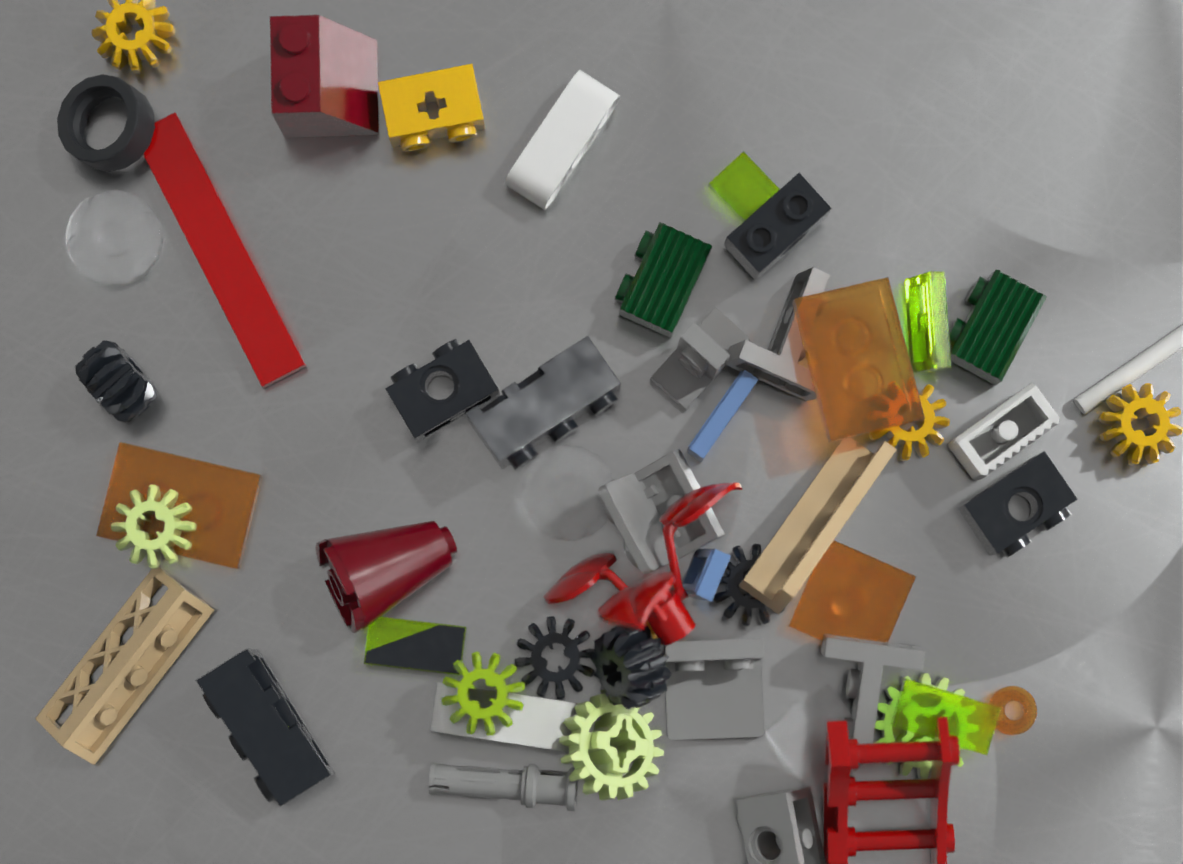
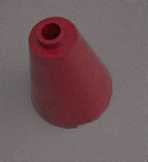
[315,521,457,633]

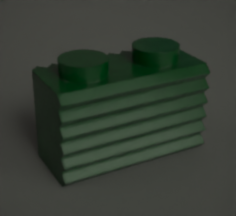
[614,222,712,338]
[944,269,1047,385]

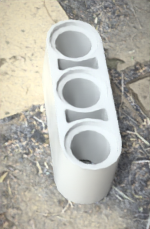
[504,70,620,210]
[430,682,577,752]

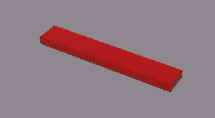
[143,112,307,388]

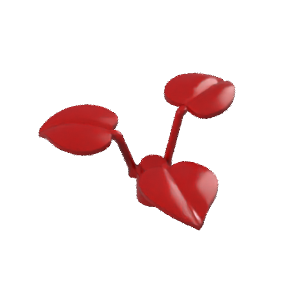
[543,483,742,645]

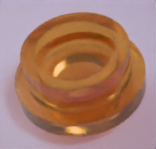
[987,686,1037,735]

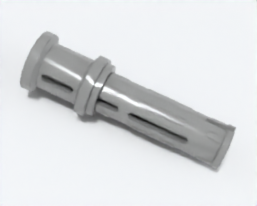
[429,763,578,811]

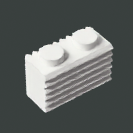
[948,382,1060,480]

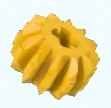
[92,0,175,74]
[866,378,950,461]
[1098,383,1183,465]

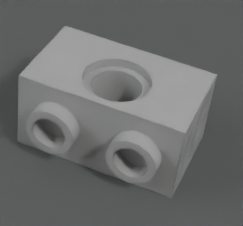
[736,786,826,864]

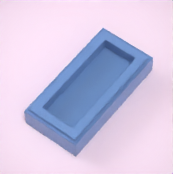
[687,370,759,463]
[682,549,731,602]

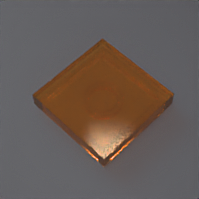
[788,540,916,642]

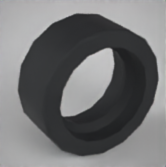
[57,74,155,172]

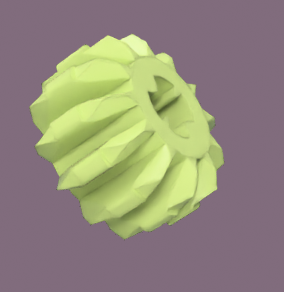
[111,485,197,569]

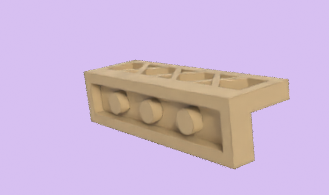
[739,434,897,615]
[35,567,214,765]

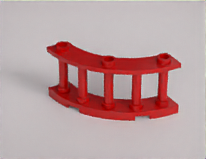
[823,717,960,864]

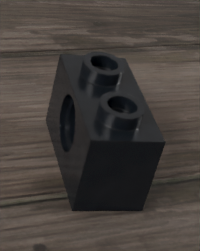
[724,173,832,281]
[385,339,500,443]
[958,451,1078,557]

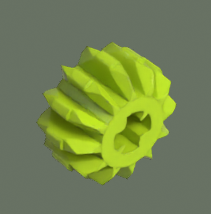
[441,652,525,736]

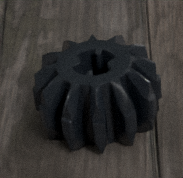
[75,340,157,422]
[712,543,786,626]
[514,616,595,699]
[590,626,672,710]

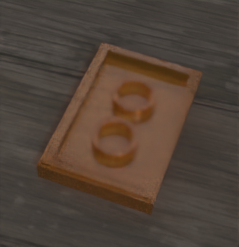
[792,277,925,443]
[96,442,262,570]

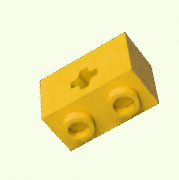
[378,64,485,151]

